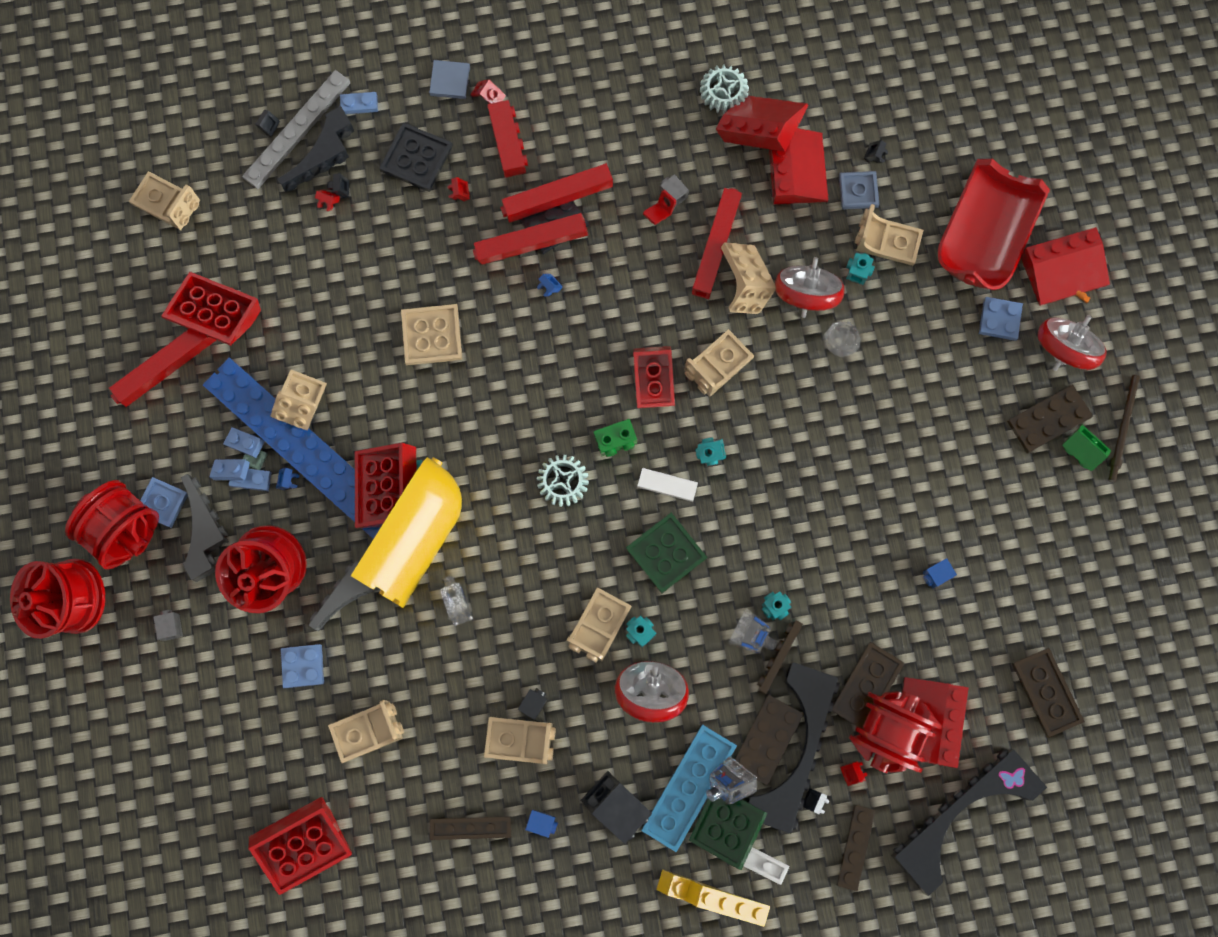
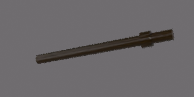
[1108,375,1140,483]

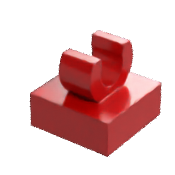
[448,177,470,201]
[315,189,340,212]
[840,761,867,786]

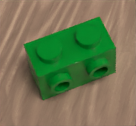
[594,419,637,457]
[1062,425,1111,472]

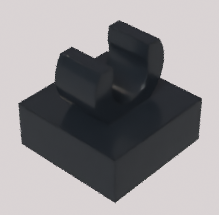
[255,110,280,136]
[864,140,888,164]
[327,173,349,198]
[803,788,829,814]

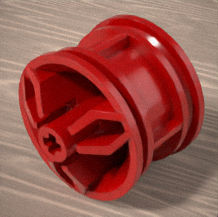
[65,480,159,569]
[215,525,307,613]
[10,559,105,639]
[849,691,942,773]

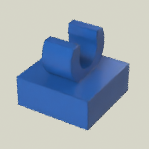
[537,274,563,297]
[276,468,299,490]

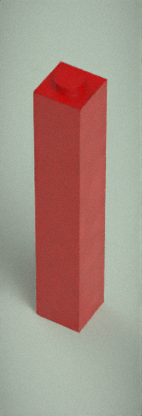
[500,163,613,223]
[692,188,742,299]
[473,213,588,265]
[109,329,216,407]

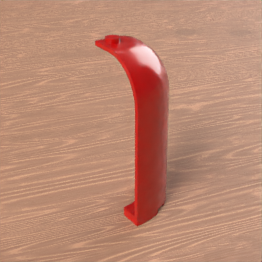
[938,158,1050,290]

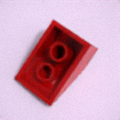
[633,346,675,408]

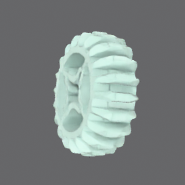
[700,65,749,113]
[537,455,589,507]

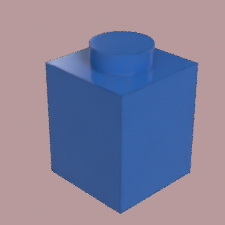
[923,558,957,589]
[526,809,558,838]

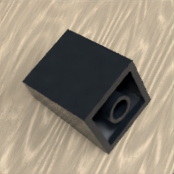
[580,771,652,844]

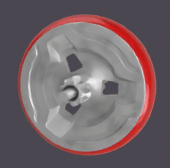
[775,257,845,318]
[1037,315,1106,371]
[615,661,689,723]

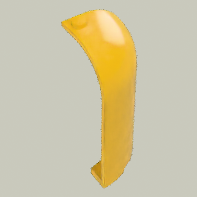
[351,457,462,608]

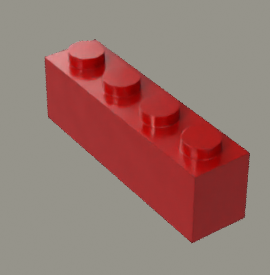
[487,100,528,178]

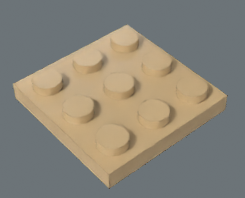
[401,304,462,366]

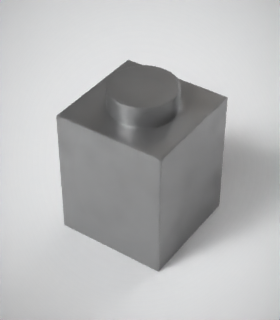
[660,174,689,208]
[154,610,183,641]

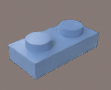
[340,92,378,114]
[223,427,265,458]
[209,459,250,480]
[229,469,271,491]

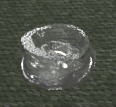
[825,322,861,357]

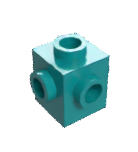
[846,253,875,285]
[696,437,726,466]
[762,591,791,621]
[626,616,657,648]

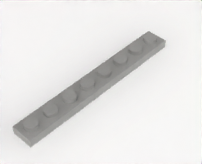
[242,70,350,189]

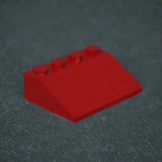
[716,96,808,152]
[769,128,828,205]
[1021,227,1110,306]
[161,272,261,346]
[355,443,417,528]
[902,677,969,768]
[248,797,352,895]

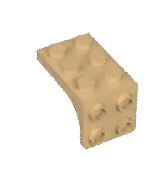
[129,171,200,230]
[855,204,923,266]
[721,242,776,314]
[684,329,754,397]
[270,370,327,431]
[566,587,632,663]
[328,700,404,763]
[484,717,556,764]

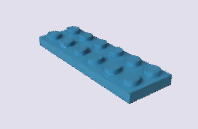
[641,725,737,852]

